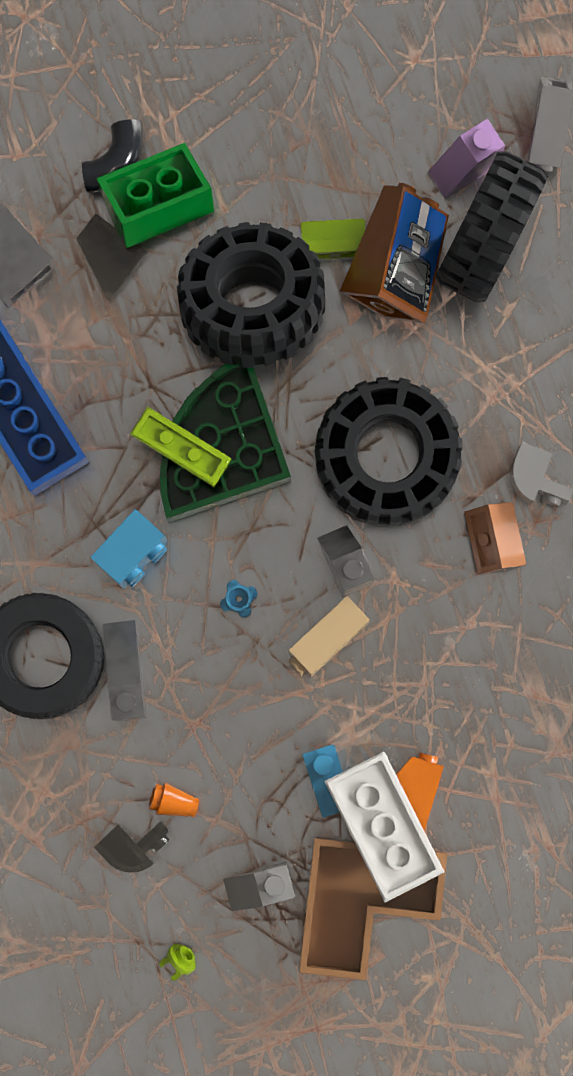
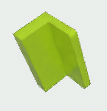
[301,219,365,260]

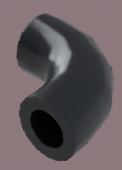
[82,119,143,194]

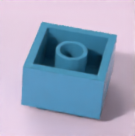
[90,509,168,589]

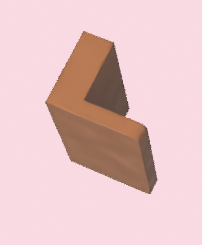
[464,502,526,575]

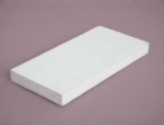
[324,752,444,902]

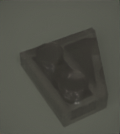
[76,213,148,302]

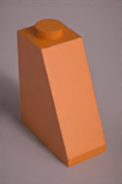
[396,752,444,831]

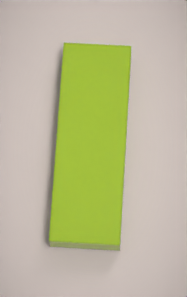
[130,406,231,487]

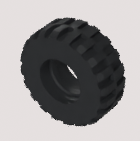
[435,151,548,302]
[177,222,325,368]
[315,377,463,527]

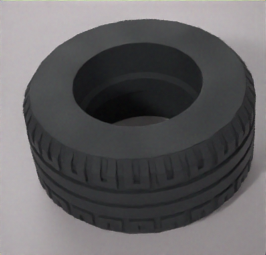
[0,593,104,719]

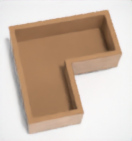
[299,837,447,980]

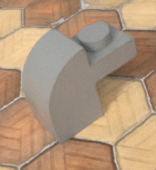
[510,441,573,507]

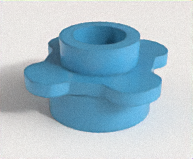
[220,580,257,617]

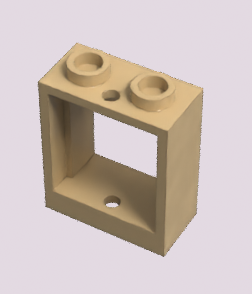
[288,596,370,677]

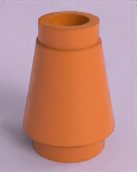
[148,782,199,818]

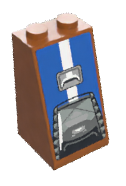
[339,183,449,323]

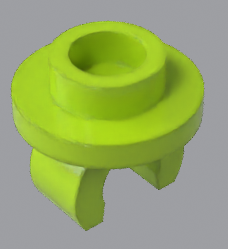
[159,944,196,981]

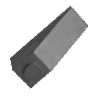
[103,620,147,721]

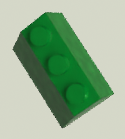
[97,143,214,248]

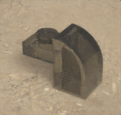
[94,821,171,873]

